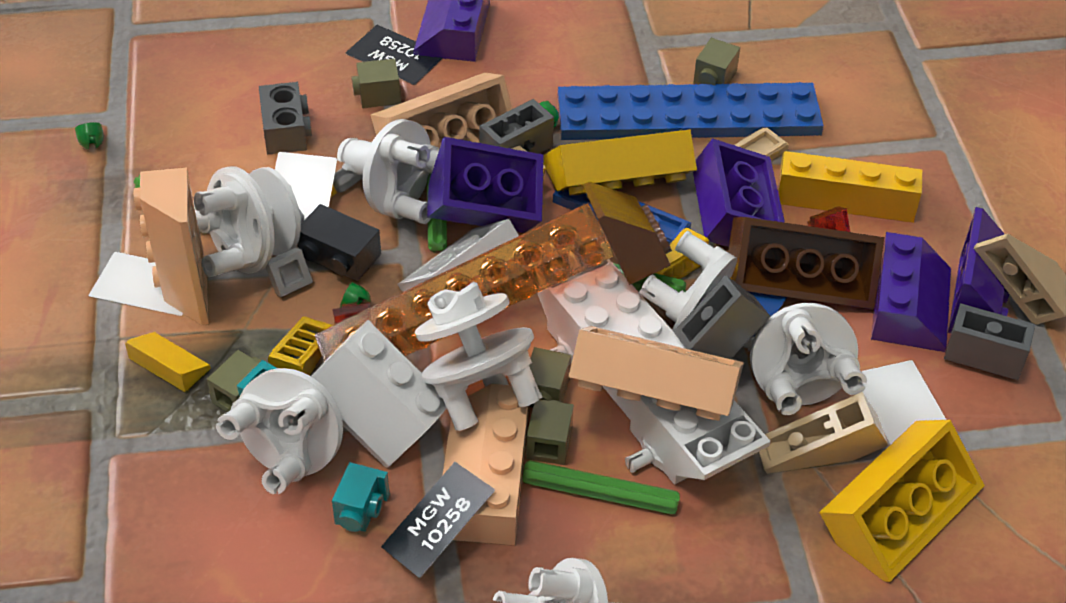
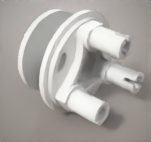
[193,166,305,277]
[415,282,542,431]

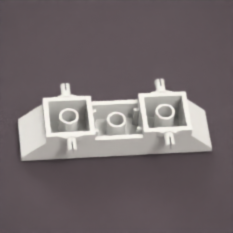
[529,239,771,485]

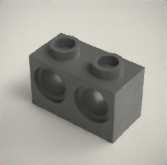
[259,82,312,155]

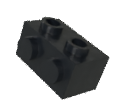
[297,204,381,281]

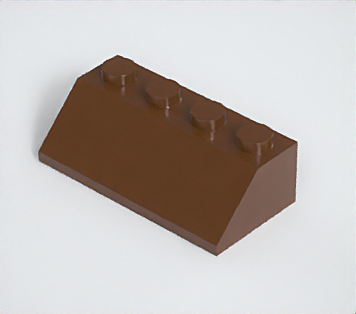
[583,182,672,285]
[728,217,885,309]

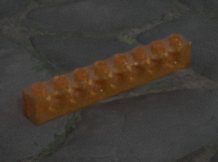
[315,203,613,362]

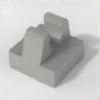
[266,247,313,297]

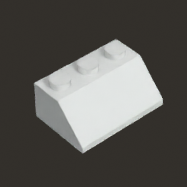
[397,219,531,313]
[311,320,447,468]

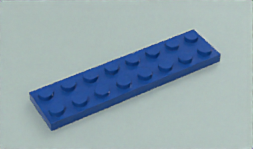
[558,82,824,140]

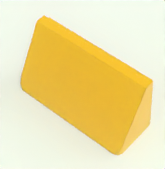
[125,332,211,392]

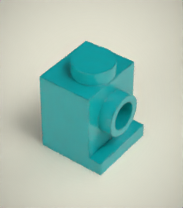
[332,462,390,532]

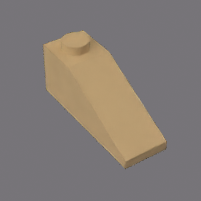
[974,233,1066,325]
[759,392,889,474]

